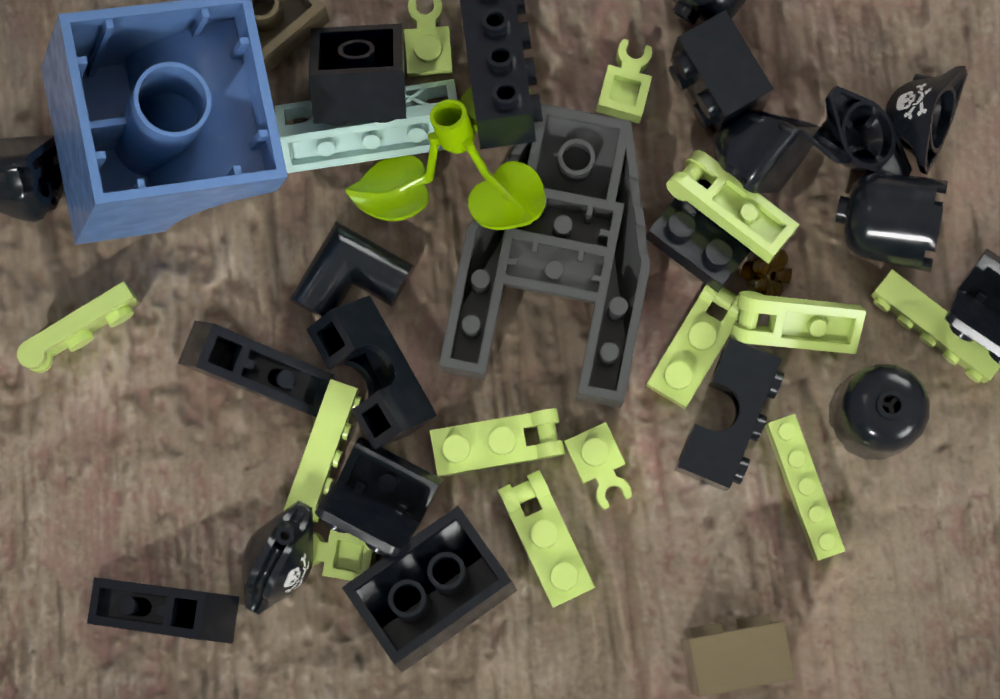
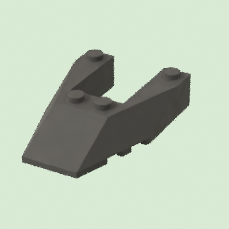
[439,103,651,408]

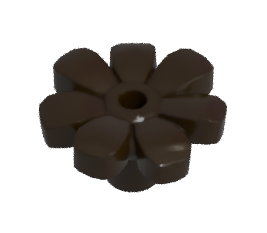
[742,249,792,297]

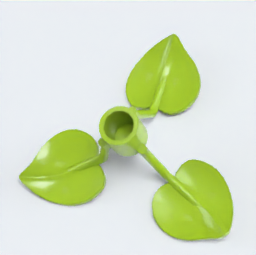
[346,87,546,230]

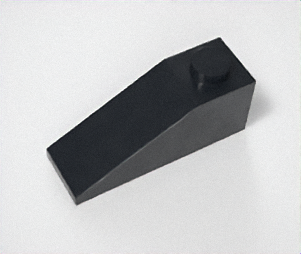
[178,321,334,417]
[87,577,239,643]

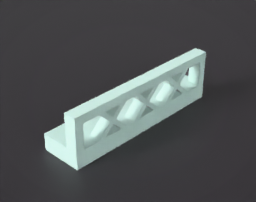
[275,79,458,173]

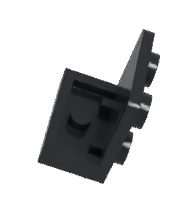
[945,249,1000,364]
[315,436,443,557]

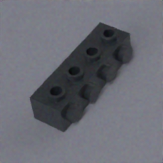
[460,0,543,150]

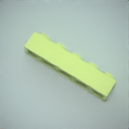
[870,269,1000,383]
[283,379,362,523]
[765,414,845,562]

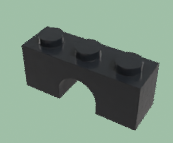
[306,295,437,450]
[674,338,784,491]

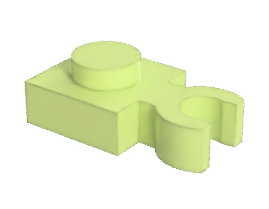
[404,0,453,78]
[595,39,652,124]
[564,422,632,510]
[312,529,377,581]

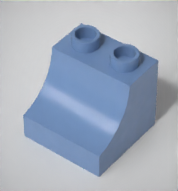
[41,0,288,245]

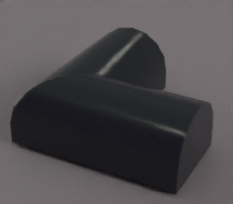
[290,221,415,318]

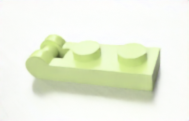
[666,150,800,264]
[17,281,141,373]
[645,285,741,409]
[731,291,866,354]
[430,408,565,477]
[497,470,595,608]

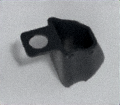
[713,109,853,193]
[0,135,64,222]

